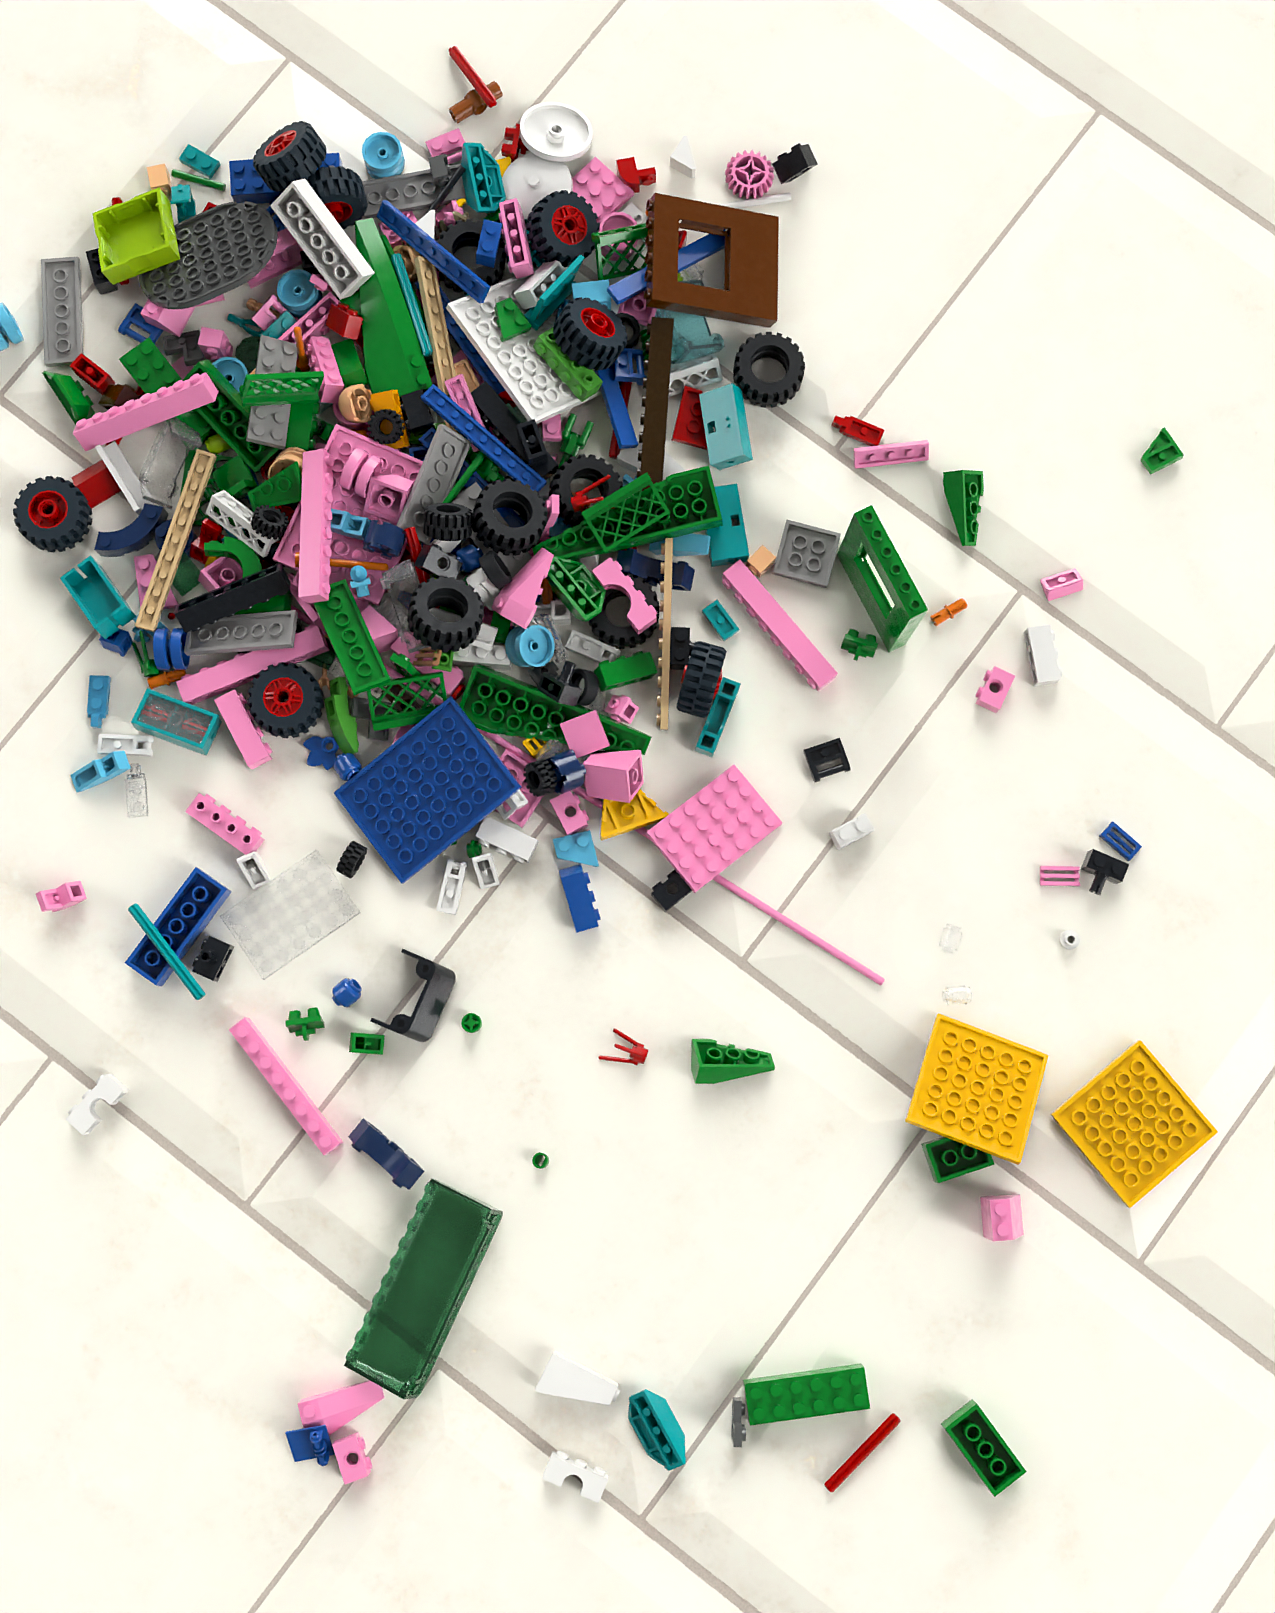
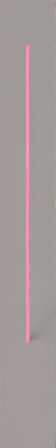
[291,606,885,986]

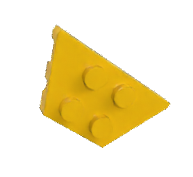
[600,789,669,841]

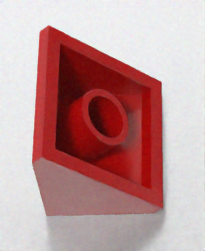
[71,460,122,509]

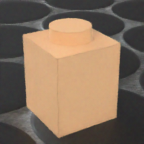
[147,164,172,196]
[746,545,776,578]

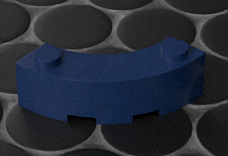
[94,503,168,557]
[616,548,695,591]
[348,1118,424,1190]

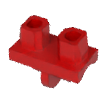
[501,123,529,163]

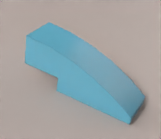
[331,509,371,540]
[649,533,711,557]
[70,751,131,793]

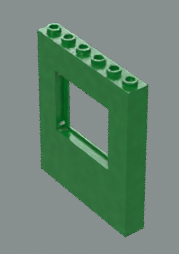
[837,505,928,653]

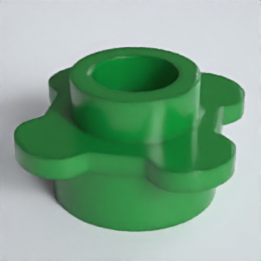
[466,840,482,858]

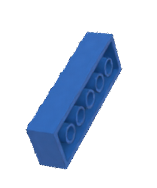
[229,153,342,204]
[125,867,232,987]

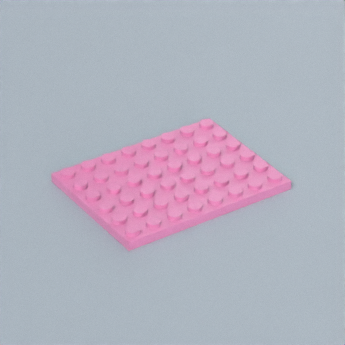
[273,424,423,606]

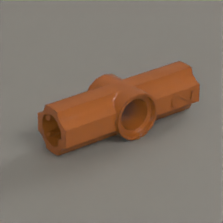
[449,81,503,124]

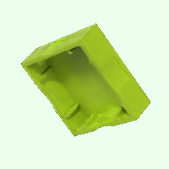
[92,188,180,285]

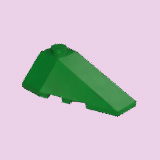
[943,470,984,546]
[691,1039,775,1084]

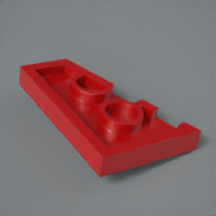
[671,386,707,450]

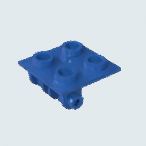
[285,1425,335,1466]

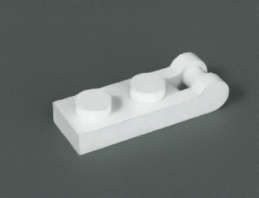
[565,630,621,663]
[97,734,154,757]
[436,858,468,915]

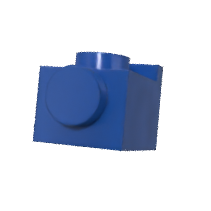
[99,629,133,657]

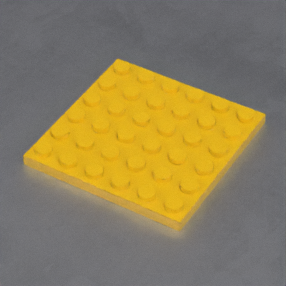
[905,1013,1049,1165]
[1050,1040,1218,1208]

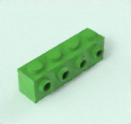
[533,327,603,402]

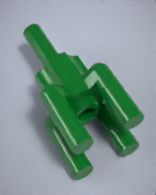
[558,413,594,469]

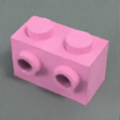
[198,327,233,362]

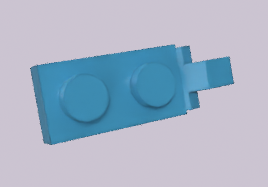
[87,675,111,728]

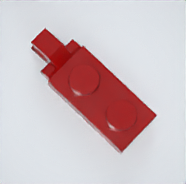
[831,416,885,446]

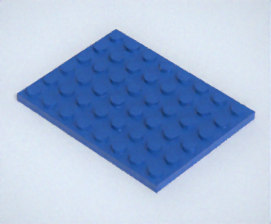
[334,696,522,884]

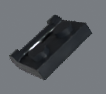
[803,738,851,783]

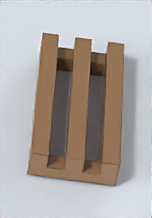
[412,646,442,667]

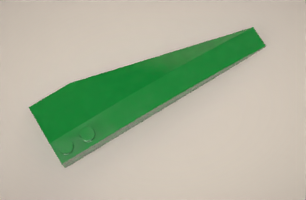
[354,218,432,401]
[532,465,723,560]
[459,664,652,755]

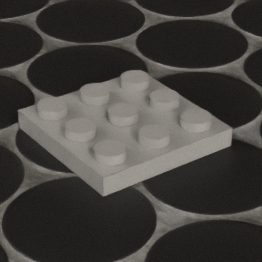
[772,520,841,588]

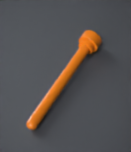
[293,326,310,372]
[295,552,389,571]

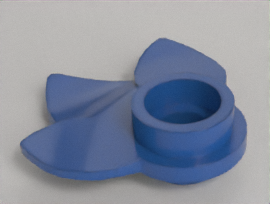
[303,736,339,770]

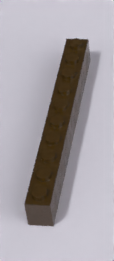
[636,317,674,492]

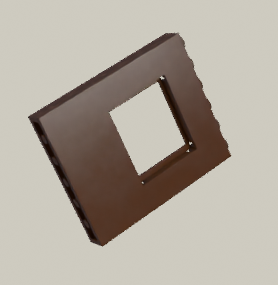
[644,193,779,328]

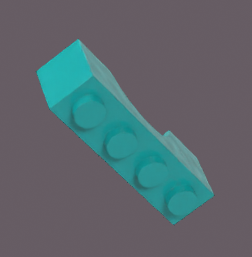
[695,677,741,758]

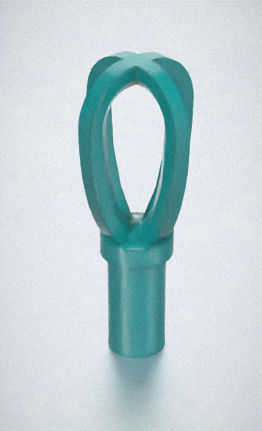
[227,314,263,338]

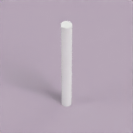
[719,193,791,209]

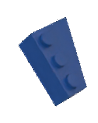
[559,864,601,933]

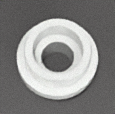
[1060,930,1080,950]

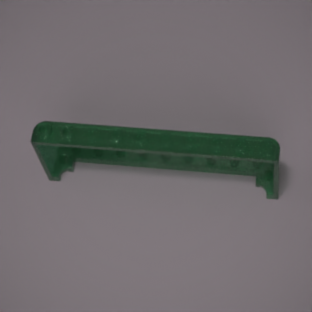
[344,1178,503,1400]

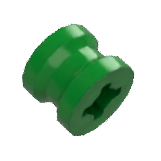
[461,1013,482,1033]

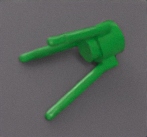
[132,630,161,677]

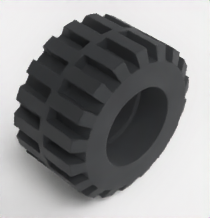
[423,503,473,541]

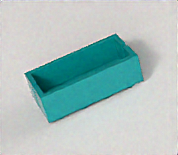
[60,555,136,639]

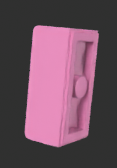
[1040,569,1083,601]

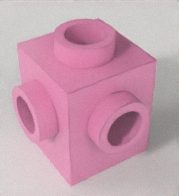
[604,695,639,724]

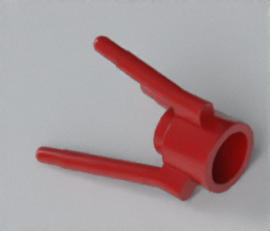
[571,475,615,512]
[598,1029,648,1065]

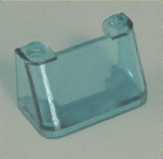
[655,280,725,364]

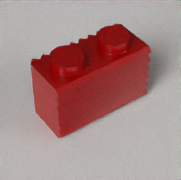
[325,302,363,340]
[70,353,115,395]

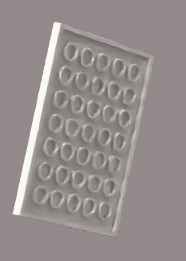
[446,269,619,424]

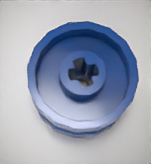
[153,628,190,670]

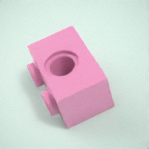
[975,666,1015,713]
[550,791,589,836]
[332,1432,372,1484]

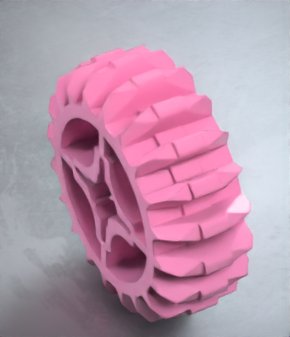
[725,150,774,200]

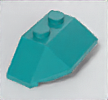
[461,143,506,213]
[628,1389,686,1471]

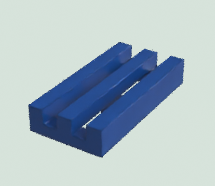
[1099,821,1142,861]

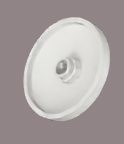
[520,102,593,162]
[502,153,573,223]

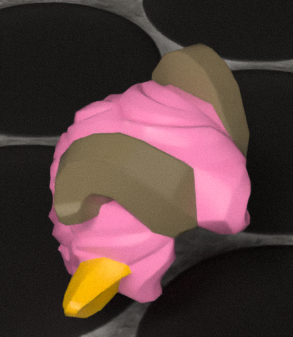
[435,198,469,233]

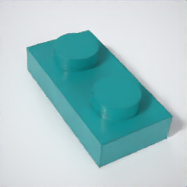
[179,144,221,179]
[259,310,297,339]
[702,600,739,641]

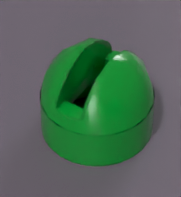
[532,1152,549,1169]

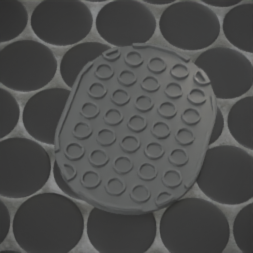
[139,201,278,309]

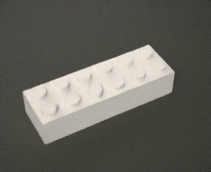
[270,179,375,300]

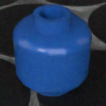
[456,544,484,573]
[333,753,362,781]
[332,978,362,1007]

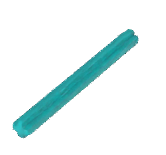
[391,253,433,357]
[128,903,205,1000]

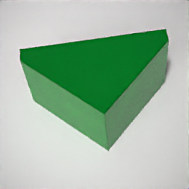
[349,1032,385,1055]

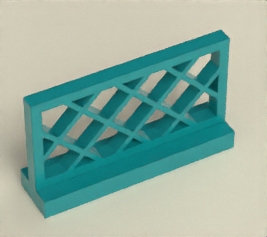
[524,254,585,331]

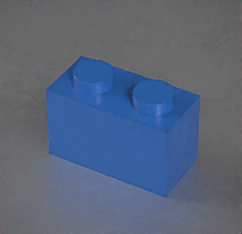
[476,219,502,268]

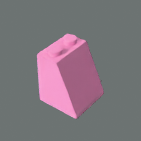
[361,605,398,653]
[583,750,644,803]
[980,1194,1024,1241]

